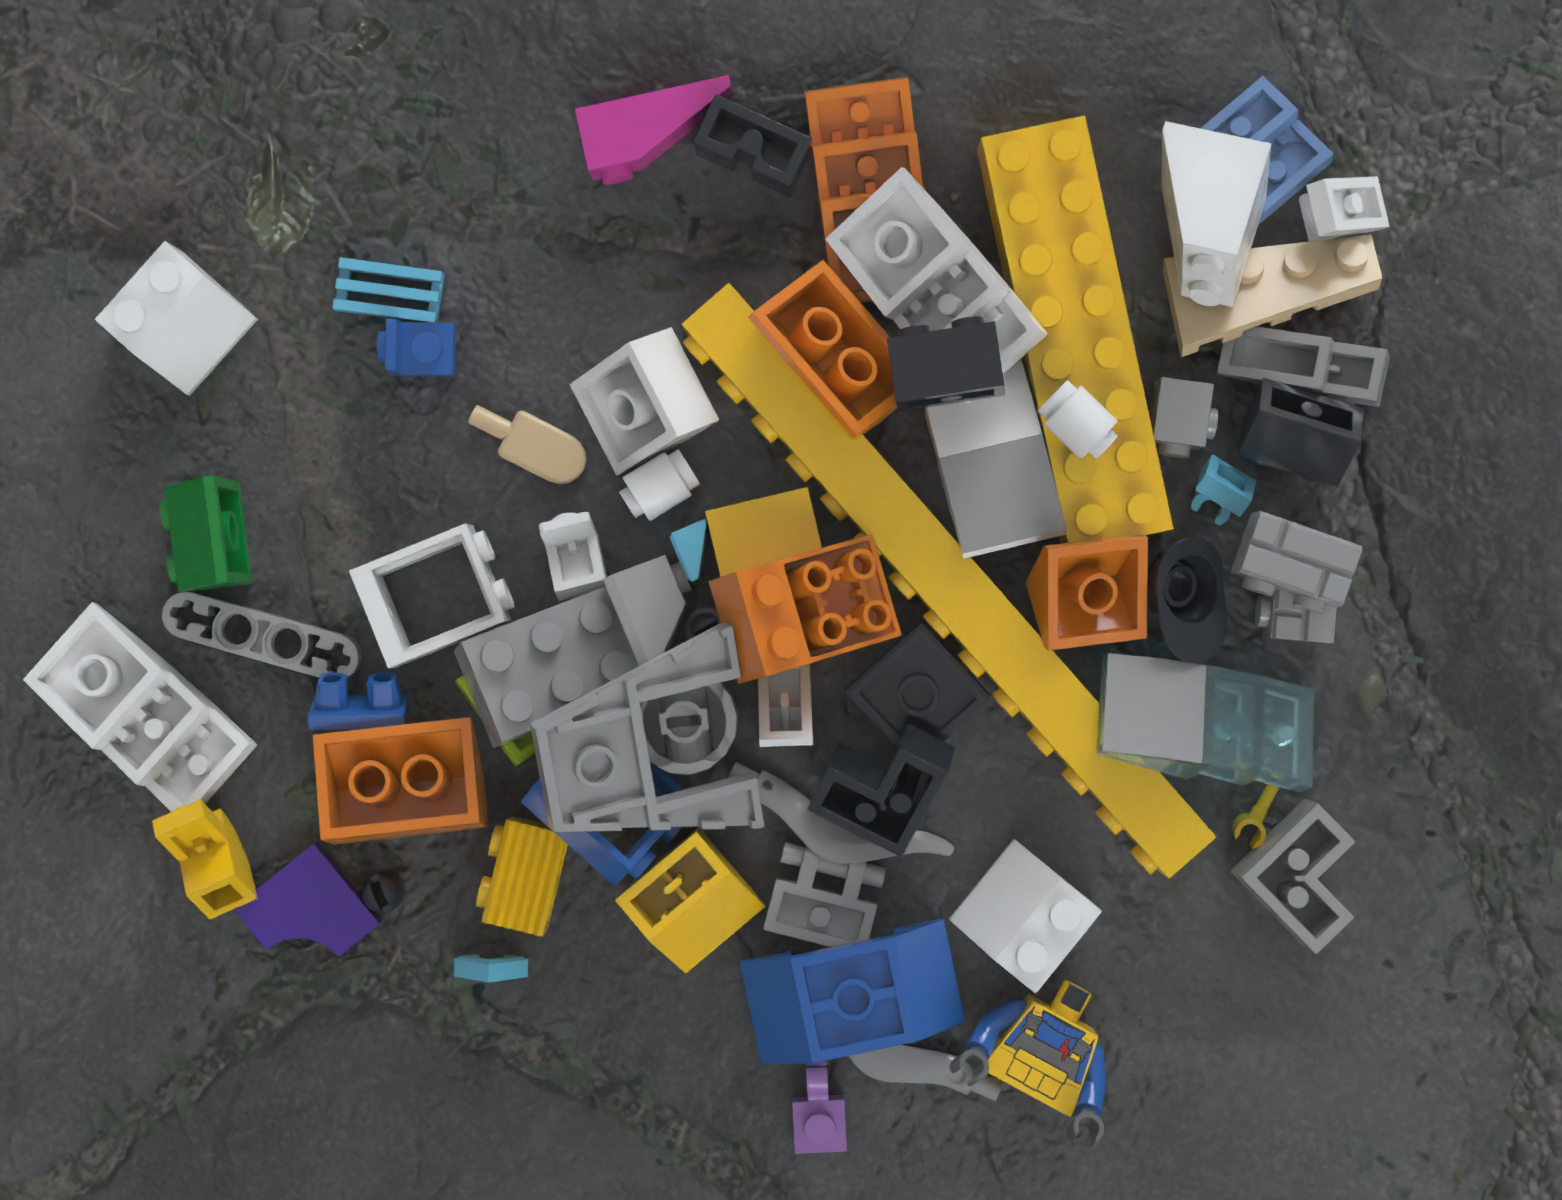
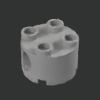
[640,682,738,775]

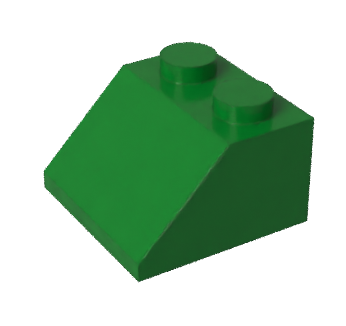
[160,475,253,592]

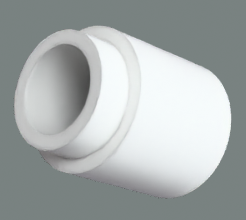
[1038,380,1118,459]
[619,449,700,521]

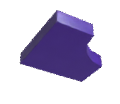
[233,842,382,956]

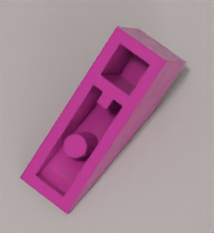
[575,75,732,185]

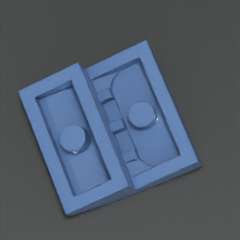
[1200,76,1333,225]

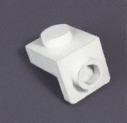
[539,512,607,601]

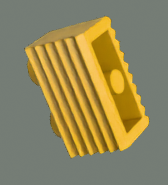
[476,816,568,936]

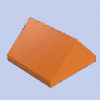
[1025,535,1148,651]

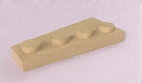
[1163,234,1382,357]

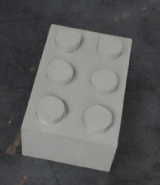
[454,586,639,748]

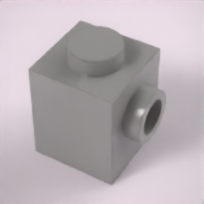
[1149,377,1218,458]

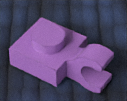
[792,1061,847,1154]

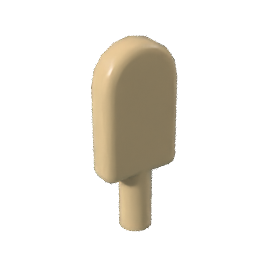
[468,405,587,484]

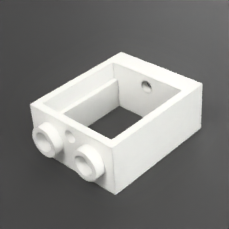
[349,523,515,668]

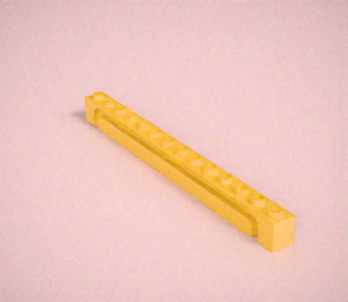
[682,283,1216,879]

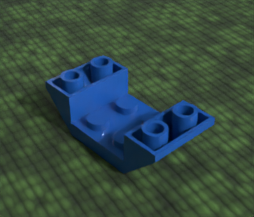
[740,918,965,1064]

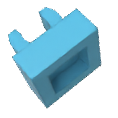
[1191,454,1256,526]

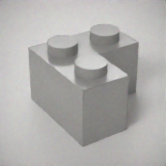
[1230,799,1355,954]

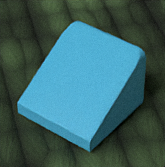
[670,519,708,583]

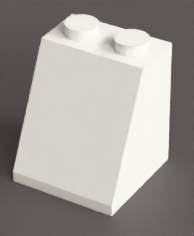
[1161,121,1271,307]

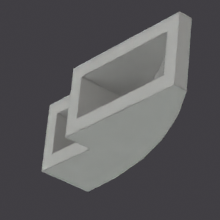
[1217,326,1390,407]

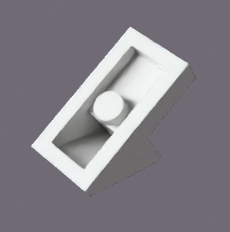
[1299,176,1390,241]

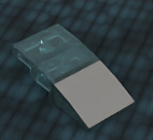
[1097,653,1314,793]

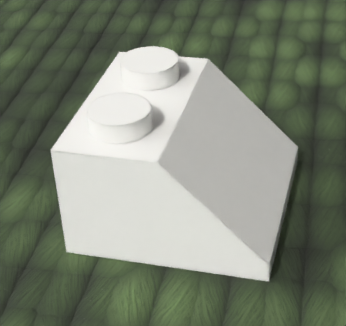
[95,241,258,396]
[569,327,719,476]
[949,839,1102,994]

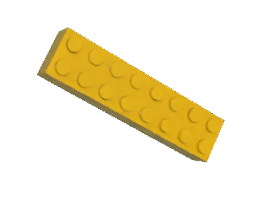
[977,115,1174,544]

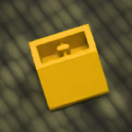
[615,826,766,974]

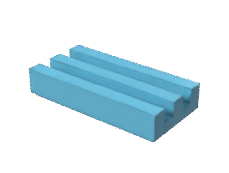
[332,257,445,323]

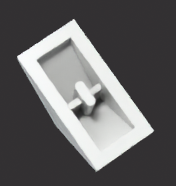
[758,664,813,747]

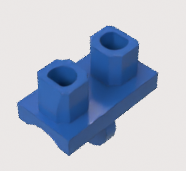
[308,672,409,732]

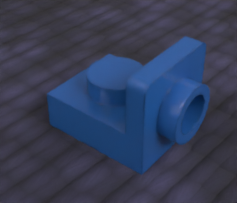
[377,319,457,377]

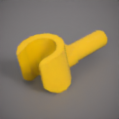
[1232,776,1283,849]

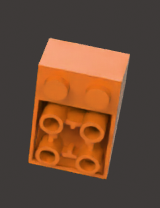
[708,534,902,684]

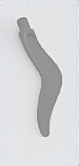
[728,762,954,864]
[849,1044,1003,1101]

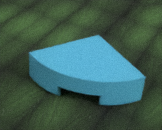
[454,954,528,983]

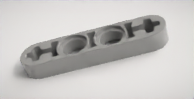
[162,592,363,679]

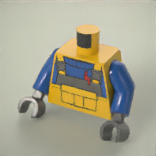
[949,979,1106,1148]

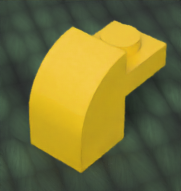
[152,799,258,919]

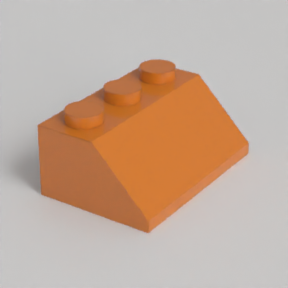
[748,260,898,439]
[313,717,489,844]

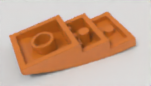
[804,77,925,302]

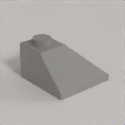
[602,555,692,666]

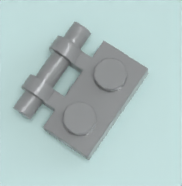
[763,842,886,947]

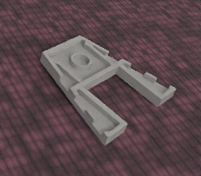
[530,622,765,832]

